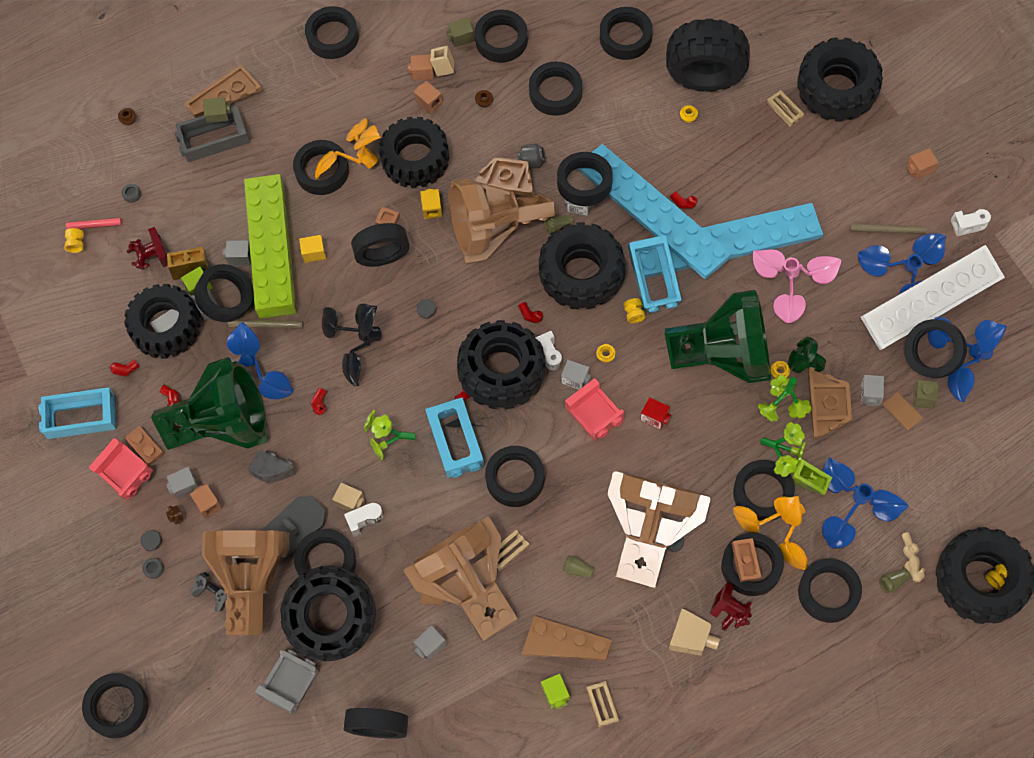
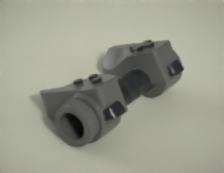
[190,572,227,612]

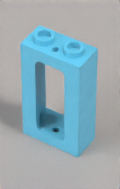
[627,235,682,313]
[38,387,116,439]
[425,398,484,478]

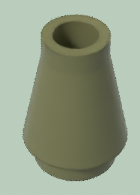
[544,214,573,233]
[563,555,594,579]
[879,568,911,593]

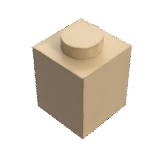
[430,45,454,77]
[332,483,365,512]

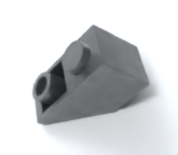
[248,450,297,484]

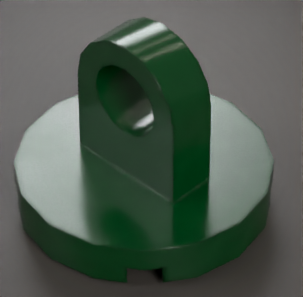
[788,336,826,373]

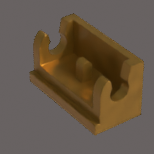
[167,246,209,280]

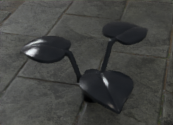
[322,303,381,386]

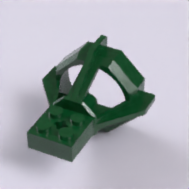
[664,290,771,383]
[151,357,269,450]

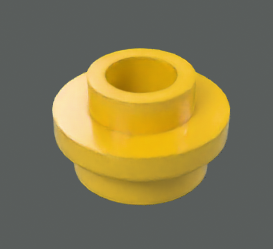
[680,105,698,123]
[596,344,615,363]
[771,361,790,378]

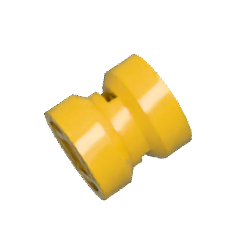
[64,228,84,253]
[623,298,646,324]
[985,564,1007,590]

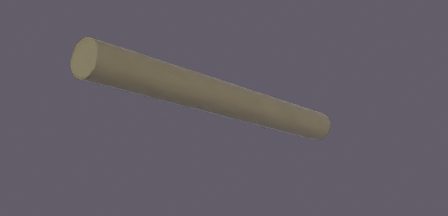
[850,224,927,234]
[227,319,303,329]

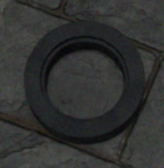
[305,6,359,59]
[600,7,652,60]
[475,9,528,63]
[529,61,582,116]
[293,140,349,195]
[557,152,613,206]
[351,223,410,267]
[194,264,254,322]
[904,319,967,378]
[485,446,545,507]
[733,460,795,521]
[294,529,356,576]
[721,533,784,596]
[798,559,862,623]
[82,673,148,738]
[343,708,408,739]

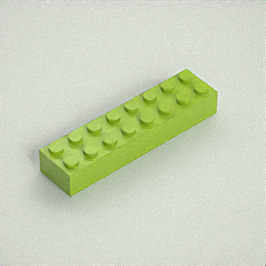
[244,174,296,319]

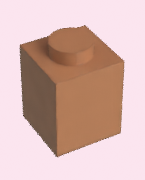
[408,54,434,80]
[414,81,443,114]
[907,148,939,180]
[190,484,222,519]

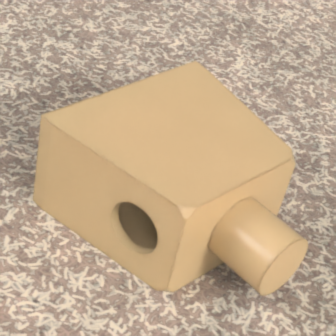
[669,609,720,655]

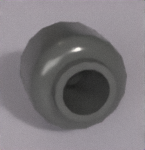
[518,143,546,168]

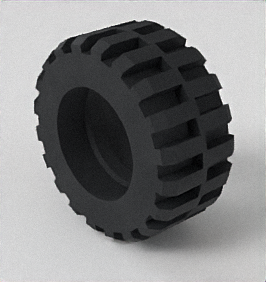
[379,117,449,188]
[124,284,201,359]

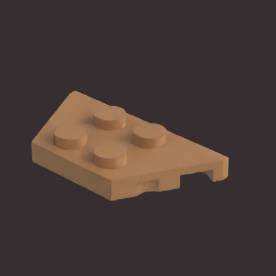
[475,157,534,197]
[808,367,852,440]

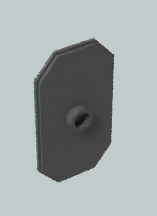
[261,496,325,559]

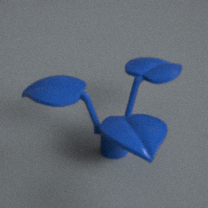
[858,233,946,294]
[928,317,1007,402]
[210,322,294,399]
[822,457,909,549]

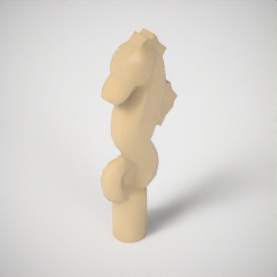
[902,532,926,583]

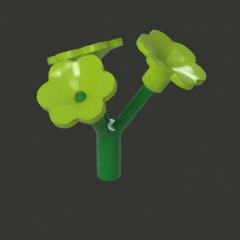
[758,375,812,421]
[364,410,416,460]
[760,422,806,477]

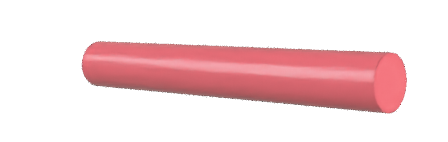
[66,218,122,229]

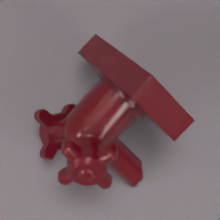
[127,227,168,270]
[710,582,752,631]

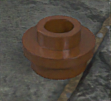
[475,90,493,107]
[118,108,136,125]
[166,505,183,525]

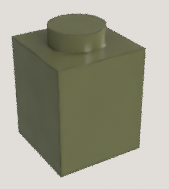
[446,17,474,47]
[203,97,231,123]
[913,380,938,409]

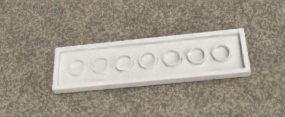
[861,245,1005,350]

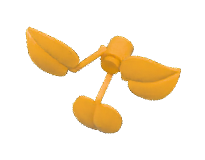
[315,118,381,180]
[733,496,808,570]

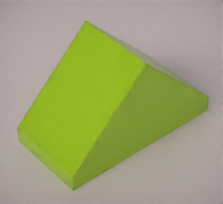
[793,459,832,495]

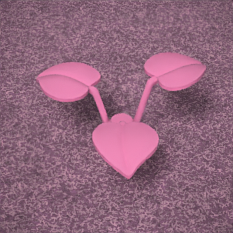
[753,249,841,323]

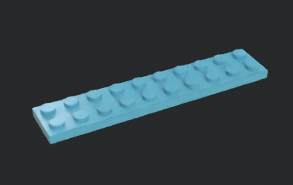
[577,144,732,280]
[639,203,823,278]

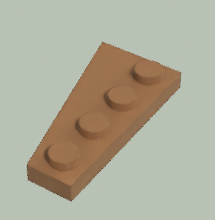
[184,65,263,118]
[522,616,612,661]

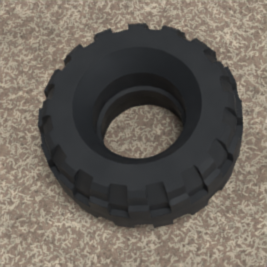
[666,18,750,92]
[797,37,883,121]
[538,222,625,310]
[457,320,546,409]
[936,527,1034,624]
[280,566,376,661]

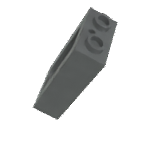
[174,105,250,162]

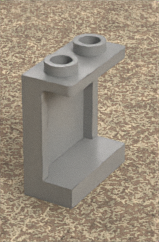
[255,649,319,715]

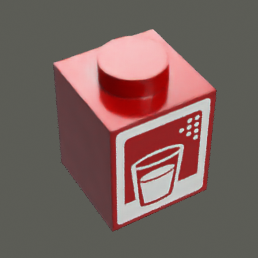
[640,397,672,430]

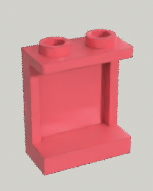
[565,378,625,441]
[89,438,153,500]

